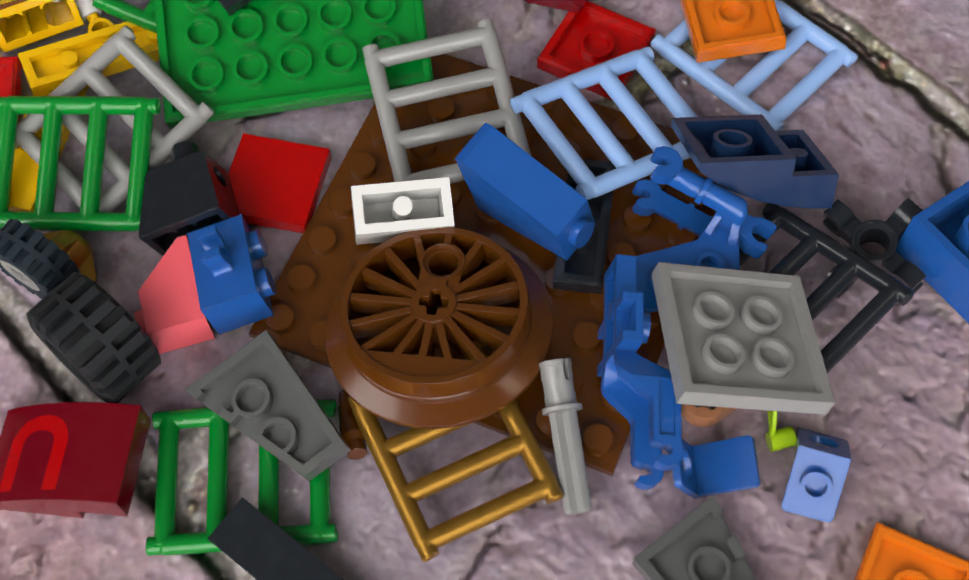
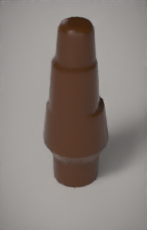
[338,390,367,460]

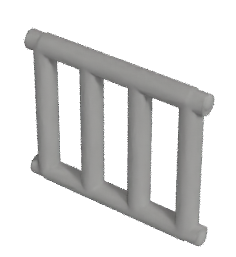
[362,19,532,184]
[15,26,214,213]

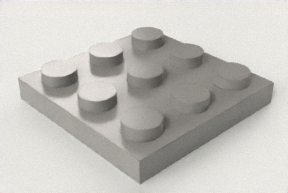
[651,262,835,415]

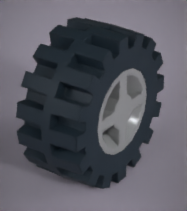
[0,218,80,299]

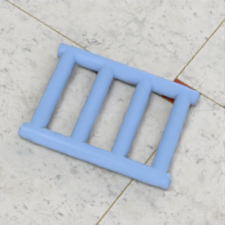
[650,0,858,131]
[510,46,698,200]

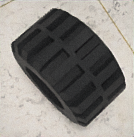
[26,272,162,403]

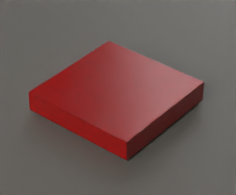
[537,0,656,101]
[228,133,332,234]

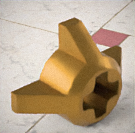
[42,229,97,283]

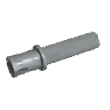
[539,358,592,515]

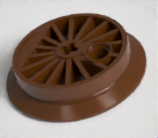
[325,227,553,429]

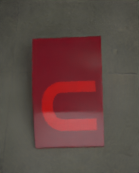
[0,402,151,518]

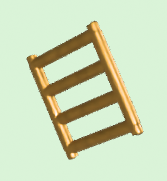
[348,340,564,562]

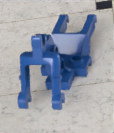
[597,146,777,490]

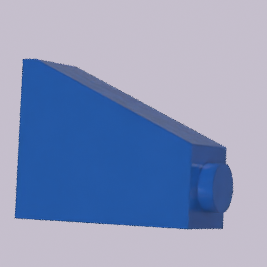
[455,122,596,261]

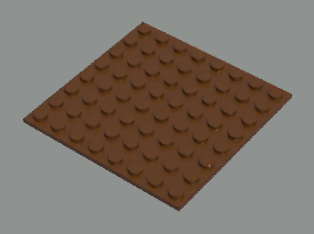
[249,54,727,476]

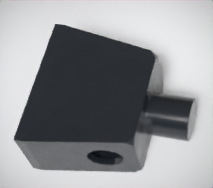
[139,141,240,256]

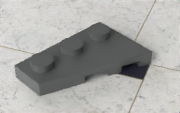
[185,330,351,481]

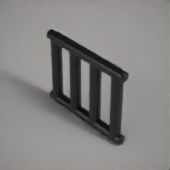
[739,203,914,374]

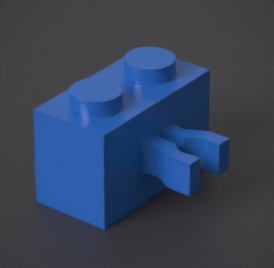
[187,214,276,335]

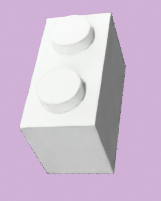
[351,177,455,245]

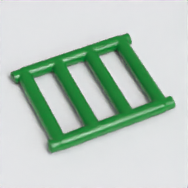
[0,96,161,232]
[145,399,339,556]

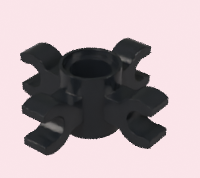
[823,198,926,299]

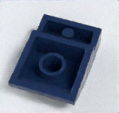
[671,114,839,208]

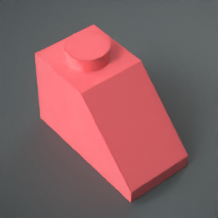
[134,235,215,354]

